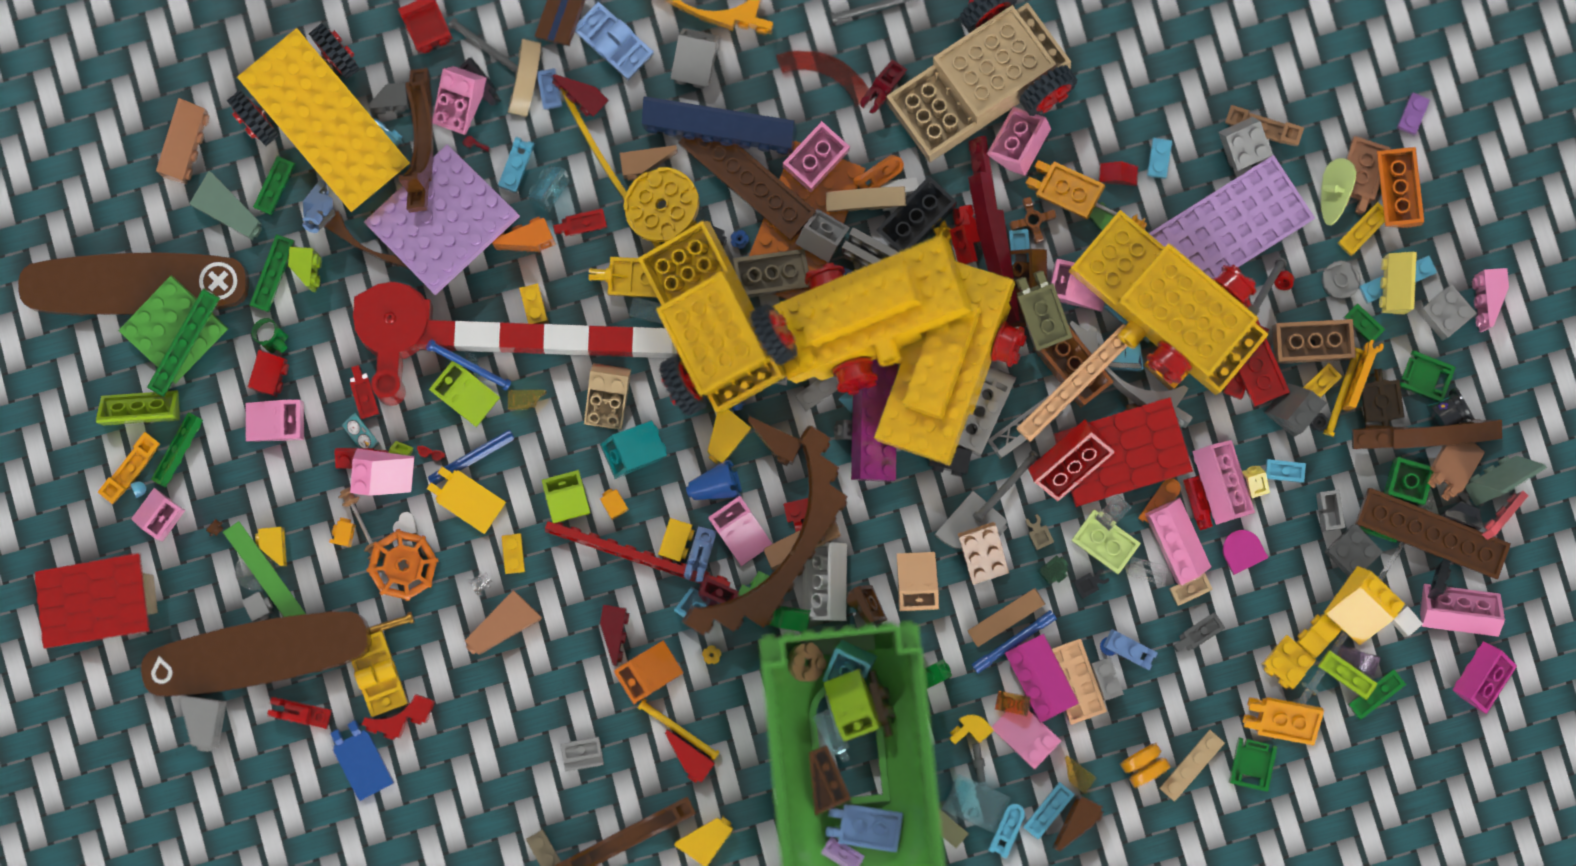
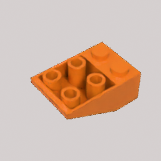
[492,217,556,252]
[613,640,684,704]

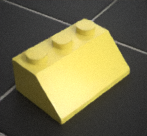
[1379,252,1417,314]

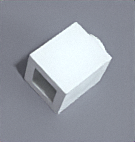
[1392,606,1423,637]

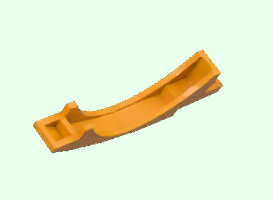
[665,0,773,35]

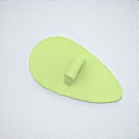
[1321,158,1356,226]

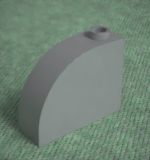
[934,491,1008,550]

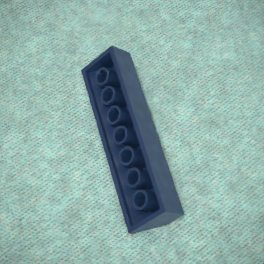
[642,96,797,155]

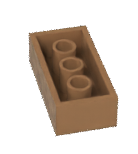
[1272,319,1355,364]

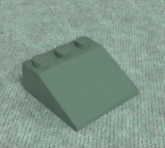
[1465,456,1547,506]

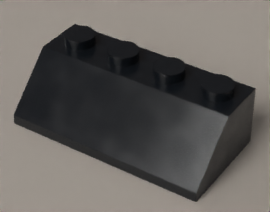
[876,176,957,253]

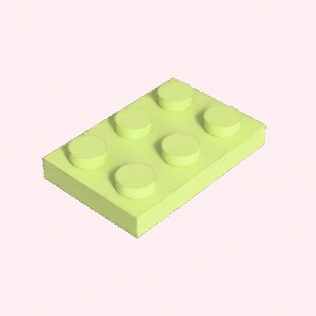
[1071,510,1141,575]

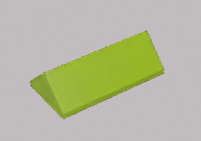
[96,390,180,426]

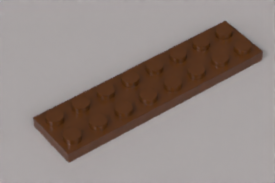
[678,137,817,241]
[1355,488,1511,580]

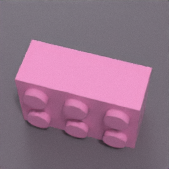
[783,121,850,192]

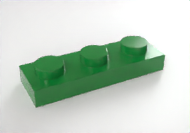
[253,156,296,216]
[1347,669,1406,720]

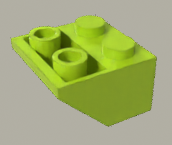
[288,247,322,292]
[541,470,590,523]

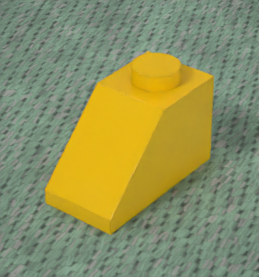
[255,527,287,567]

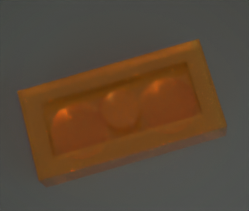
[995,691,1031,716]

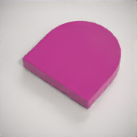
[1222,530,1268,575]

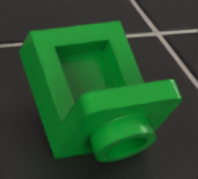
[924,659,952,689]

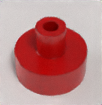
[1274,271,1294,291]

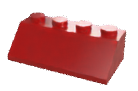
[1028,420,1115,501]

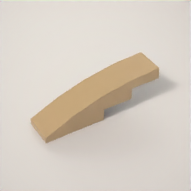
[826,186,906,212]

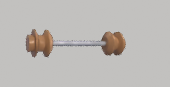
[338,487,384,560]

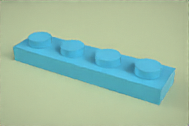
[1359,256,1437,304]

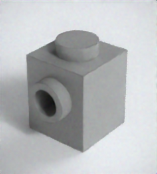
[242,592,273,622]

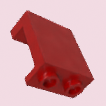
[398,0,453,54]

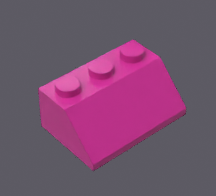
[1453,642,1517,714]

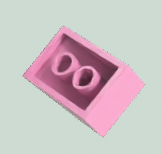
[350,448,415,496]
[992,700,1061,769]

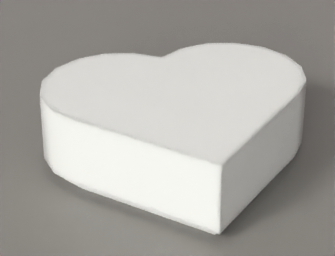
[393,512,417,534]

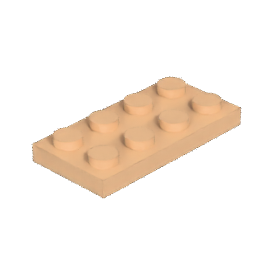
[1052,639,1107,725]

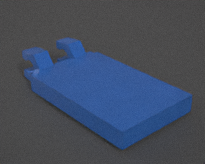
[330,720,395,801]

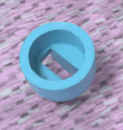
[131,481,146,498]

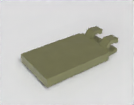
[1015,271,1072,351]

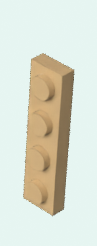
[1159,730,1225,801]

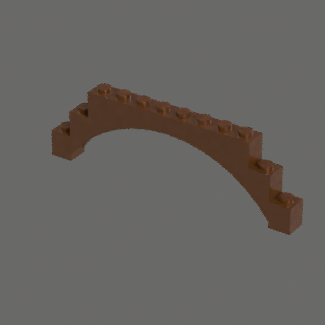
[682,425,848,636]

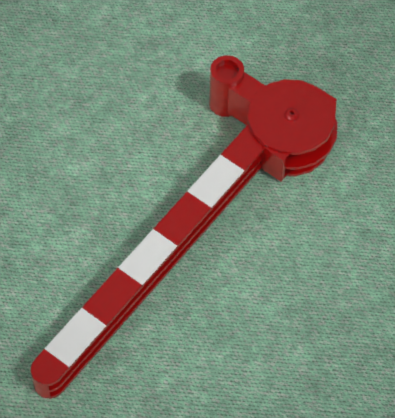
[353,282,678,406]

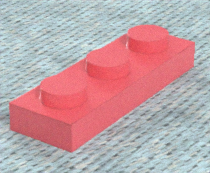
[1482,491,1529,540]

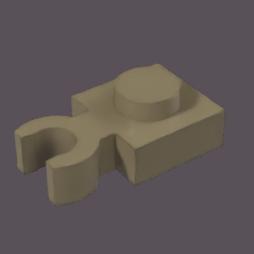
[1025,514,1054,551]

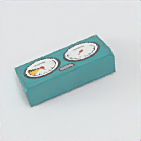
[342,413,380,449]

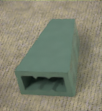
[189,171,262,240]

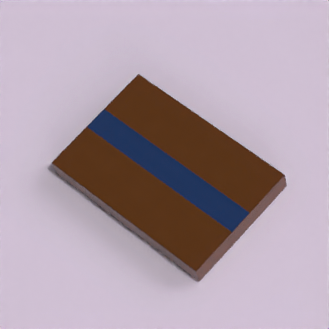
[535,0,586,46]

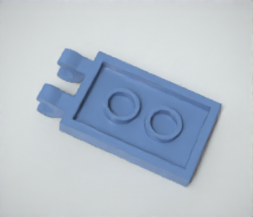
[826,803,903,852]

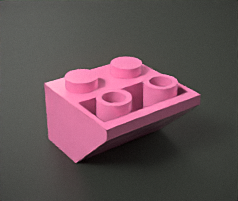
[131,488,186,541]

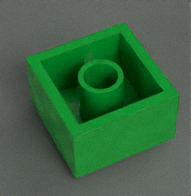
[1384,457,1434,506]

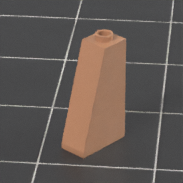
[465,590,542,655]

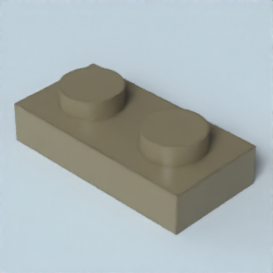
[525,829,562,866]

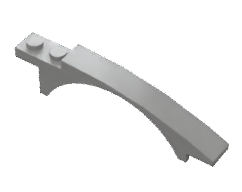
[1069,321,1193,428]

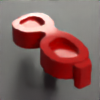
[417,446,446,461]

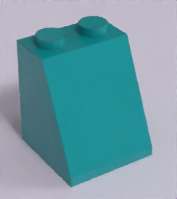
[600,420,667,479]

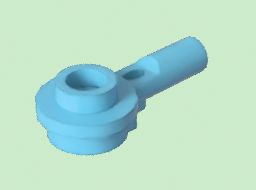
[374,118,403,147]

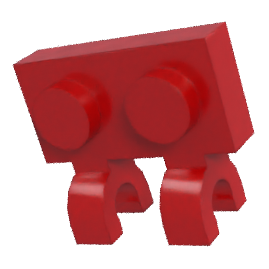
[783,498,808,532]

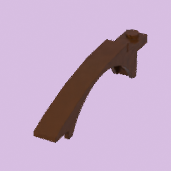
[399,68,433,213]
[324,210,410,270]
[1352,419,1502,449]
[554,797,696,866]

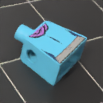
[1108,343,1143,372]

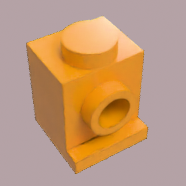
[329,517,356,547]

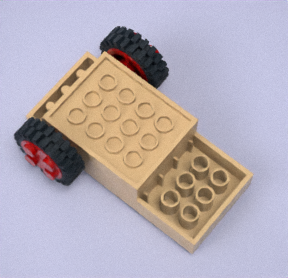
[886,0,1078,163]

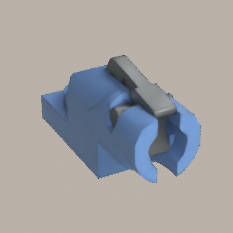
[302,180,335,233]

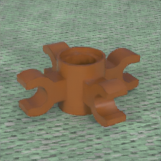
[1009,197,1056,244]

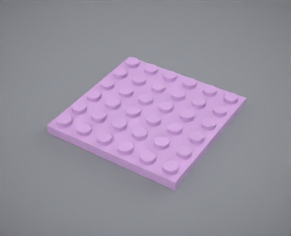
[364,145,520,295]

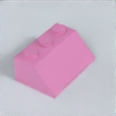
[987,107,1051,176]

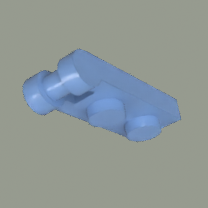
[1103,629,1158,670]

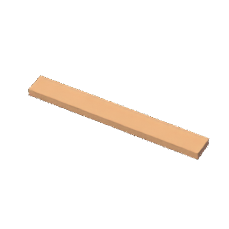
[1016,323,1127,442]

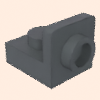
[834,420,852,440]

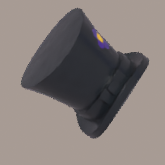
[1427,387,1475,426]

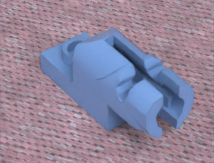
[684,526,717,582]

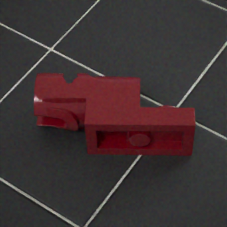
[860,59,908,114]

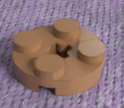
[788,643,827,682]

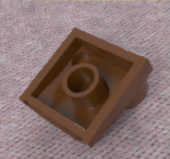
[846,585,888,625]

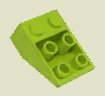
[429,361,500,427]
[824,669,882,741]

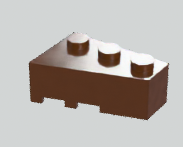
[809,744,851,815]

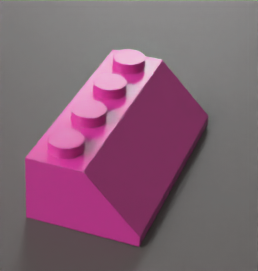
[1005,634,1079,723]

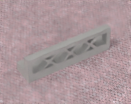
[987,396,1064,459]

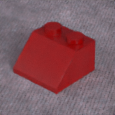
[247,350,289,397]

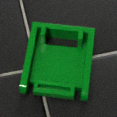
[1400,351,1456,402]
[1228,737,1277,792]

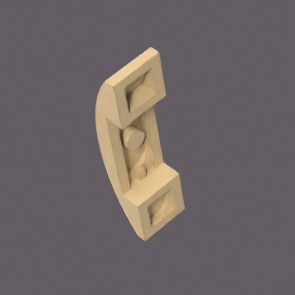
[508,39,541,117]

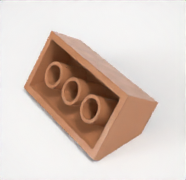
[156,98,209,184]

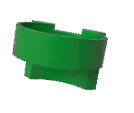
[252,318,288,354]

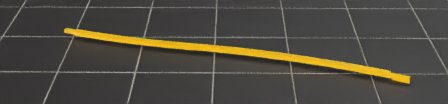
[561,88,661,248]

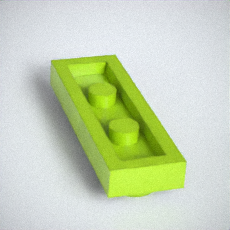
[1318,650,1378,700]

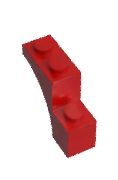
[362,694,435,740]

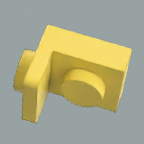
[1242,466,1270,498]

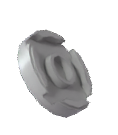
[1321,261,1361,299]

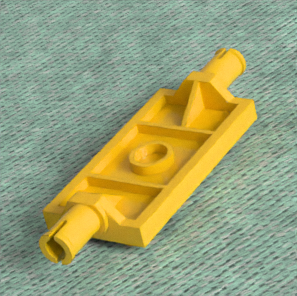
[589,257,657,298]

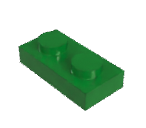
[1343,303,1385,342]

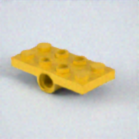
[352,631,409,717]

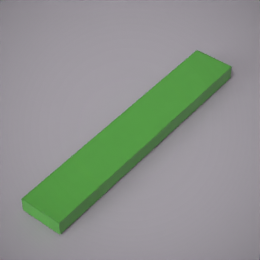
[223,521,306,617]

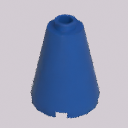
[686,460,742,500]

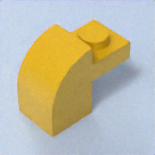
[949,715,994,744]

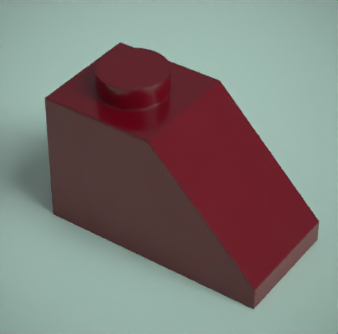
[698,576,739,606]

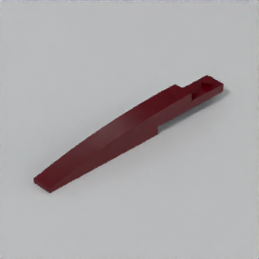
[968,136,1020,325]

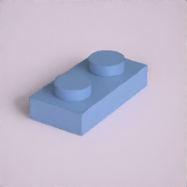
[537,68,562,110]

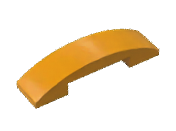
[97,432,160,504]

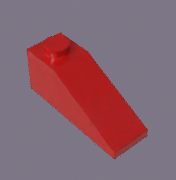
[665,730,715,783]

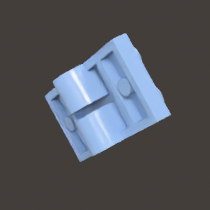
[575,2,654,81]

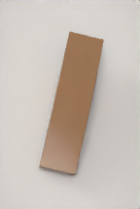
[968,588,1045,647]

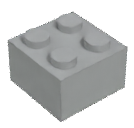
[1218,117,1272,171]
[1418,284,1477,341]

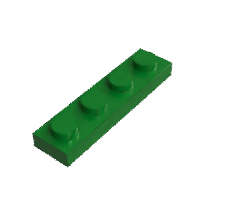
[250,234,295,313]
[151,412,203,488]

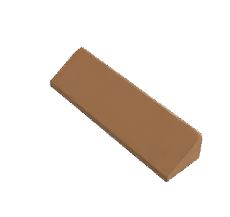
[764,522,841,570]

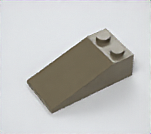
[730,249,809,298]

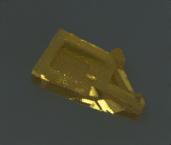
[508,390,547,410]
[1065,755,1097,794]

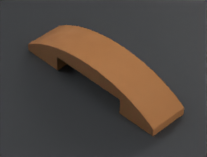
[1225,105,1304,146]

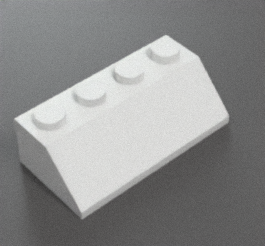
[802,542,847,621]

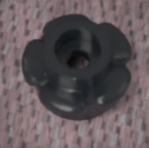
[1310,413,1329,432]

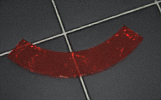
[776,50,870,106]

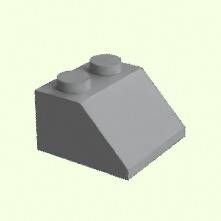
[795,209,850,263]

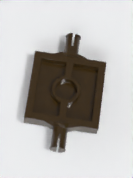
[1361,368,1405,426]
[868,671,896,737]

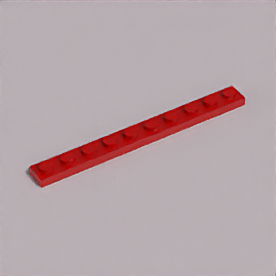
[545,521,731,587]

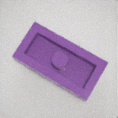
[1397,93,1430,135]

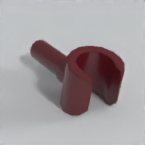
[463,136,490,151]

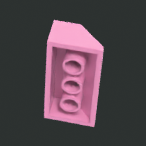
[1192,440,1255,525]
[1145,497,1211,585]
[1420,584,1505,637]

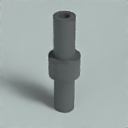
[972,743,986,783]

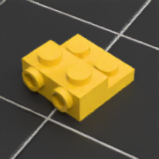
[1261,635,1316,690]

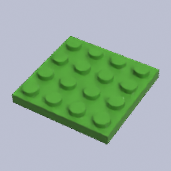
[118,275,229,384]

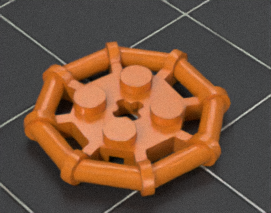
[366,529,439,601]

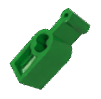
[769,606,811,632]

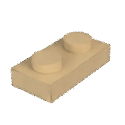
[1169,573,1213,606]

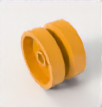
[1120,742,1171,788]

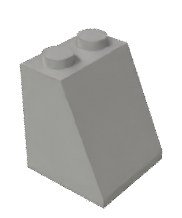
[671,28,720,88]
[179,696,227,752]

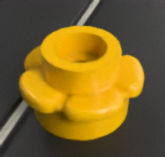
[702,645,721,664]

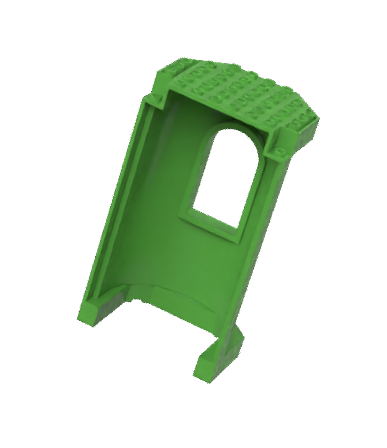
[759,621,945,866]

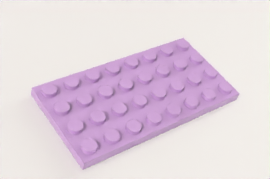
[1149,155,1315,279]

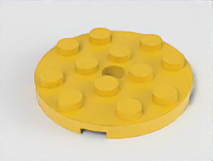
[624,167,699,242]

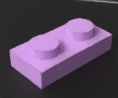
[821,837,865,866]

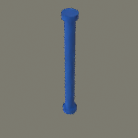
[426,339,511,391]

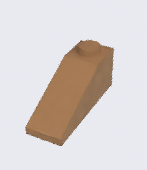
[620,145,678,181]

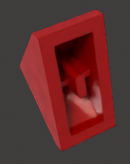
[1099,161,1138,186]

